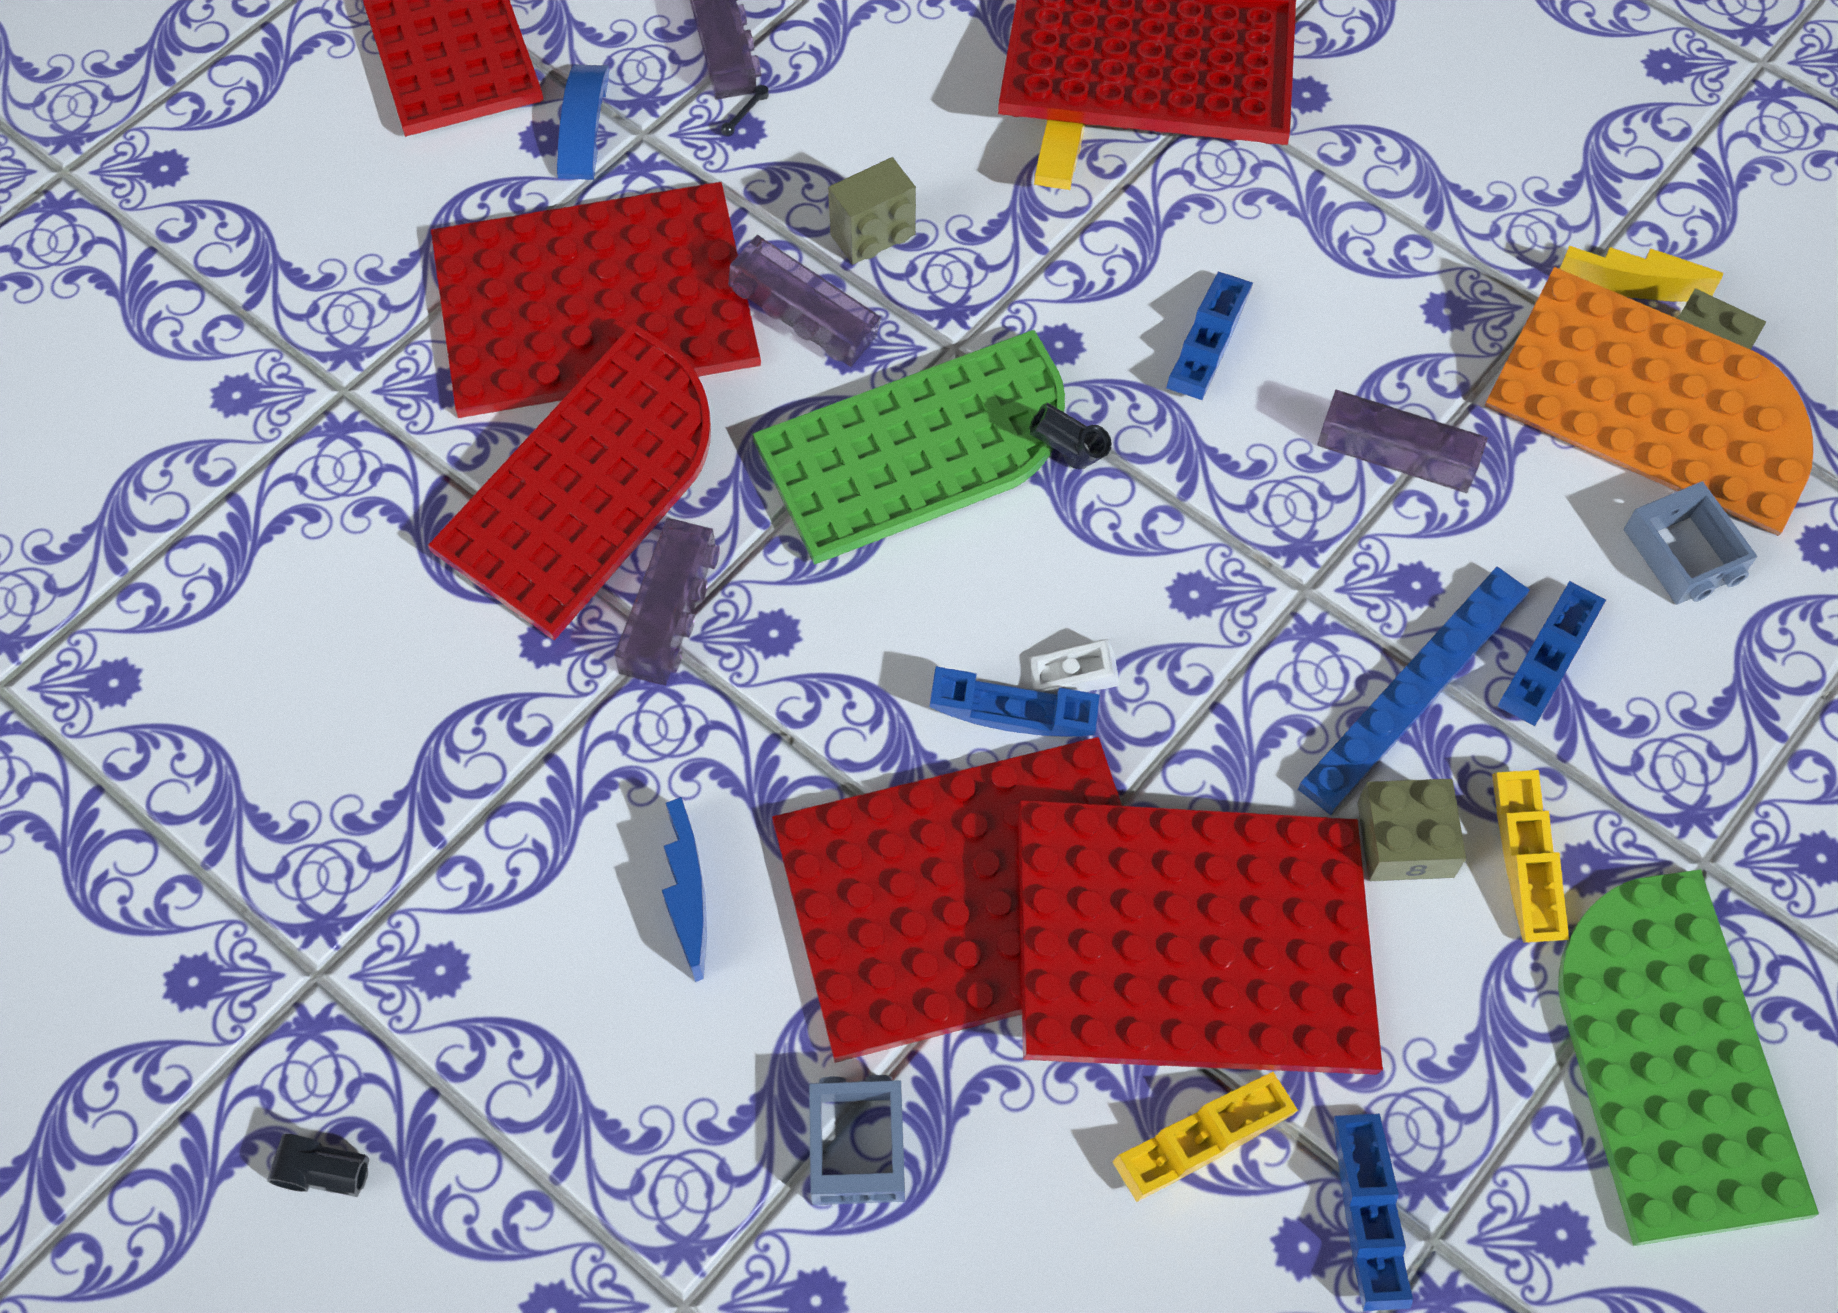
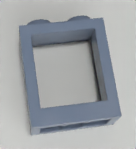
[1623,481,1758,605]
[809,1075,905,1205]

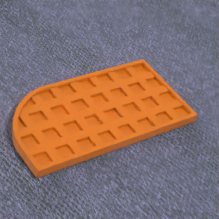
[1485,267,1814,536]

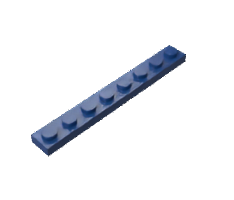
[1297,566,1530,815]

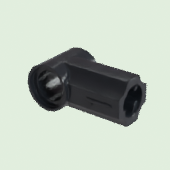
[1028,402,1112,469]
[267,1134,369,1197]

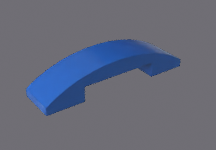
[557,64,610,180]
[929,666,1100,737]

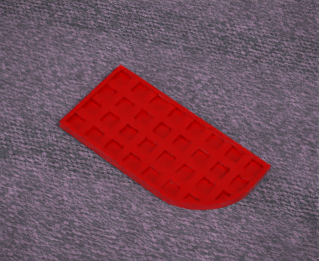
[363,0,544,137]
[428,323,711,641]

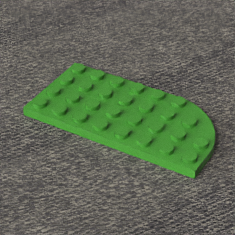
[753,330,1065,565]
[1558,869,1819,1246]

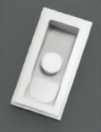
[1028,638,1120,694]

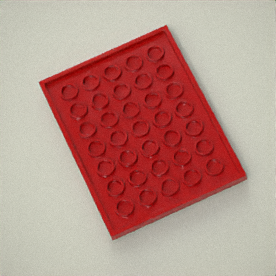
[998,0,1296,145]
[431,181,761,418]
[772,737,1122,1063]
[1018,800,1383,1075]

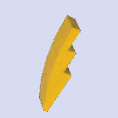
[1034,120,1085,190]
[1559,245,1724,302]
[1492,770,1569,943]
[1112,1072,1298,1202]

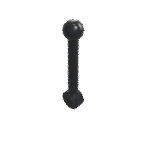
[721,85,769,137]

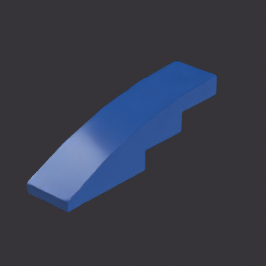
[1166,271,1253,400]
[1497,581,1606,726]
[662,797,707,982]
[1333,1113,1413,1311]

